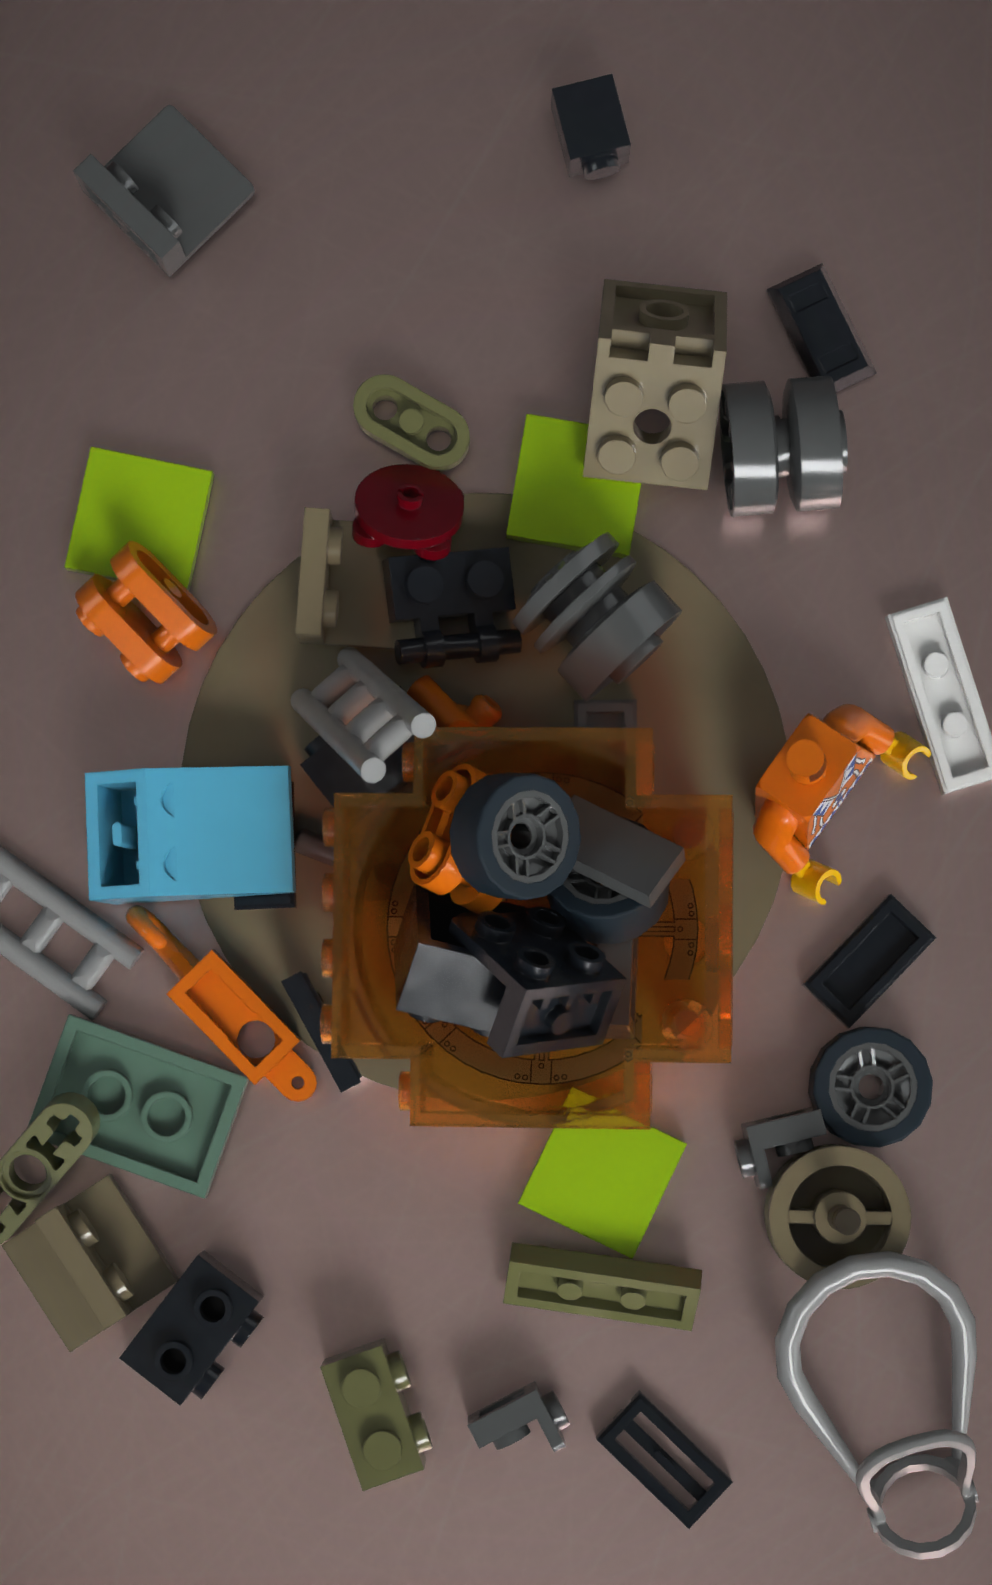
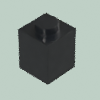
[551,74,631,180]

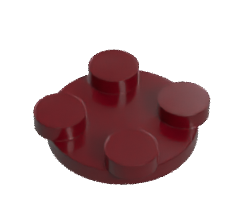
[352,464,464,560]

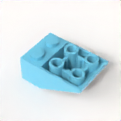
[85,766,296,905]

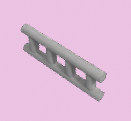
[291,647,436,783]
[0,845,144,1021]

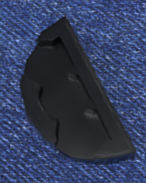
[281,971,362,1093]

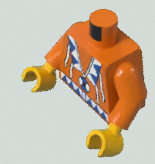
[753,704,931,905]

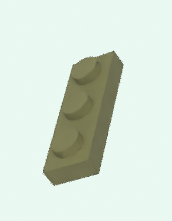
[503,1242,702,1331]

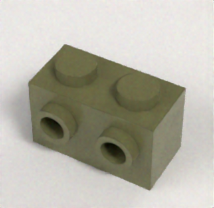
[320,1338,433,1491]

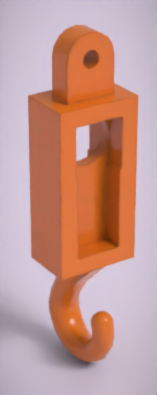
[126,905,317,1102]

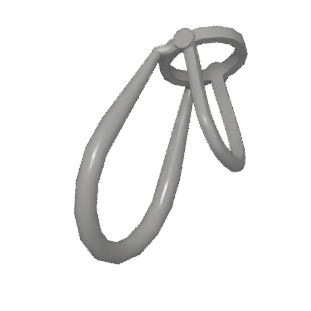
[775,1251,979,1560]

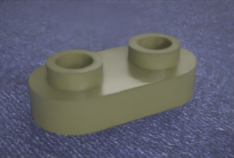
[353,374,470,472]

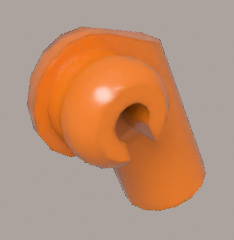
[407,675,502,739]

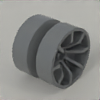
[720,375,848,517]

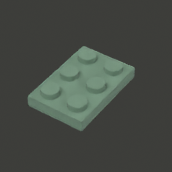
[28,1014,249,1199]

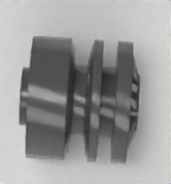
[512,532,682,702]

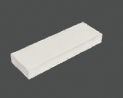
[885,597,992,795]

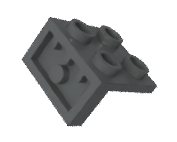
[73,105,255,277]

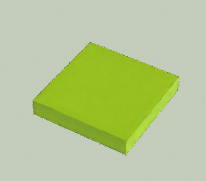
[506,414,641,558]
[64,446,215,592]
[518,1088,687,1259]

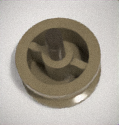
[764,1144,911,1289]

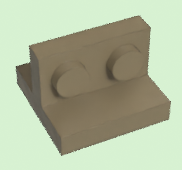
[1,1174,179,1352]

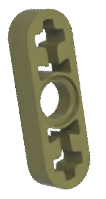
[0,1092,100,1244]

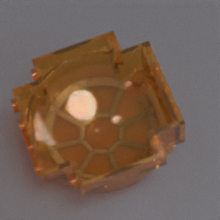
[320,727,734,1130]

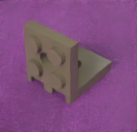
[583,279,727,490]

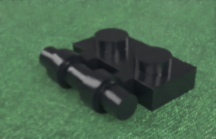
[382,547,522,669]

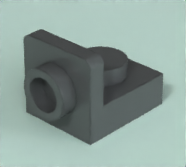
[734,1107,827,1189]
[467,1381,571,1452]

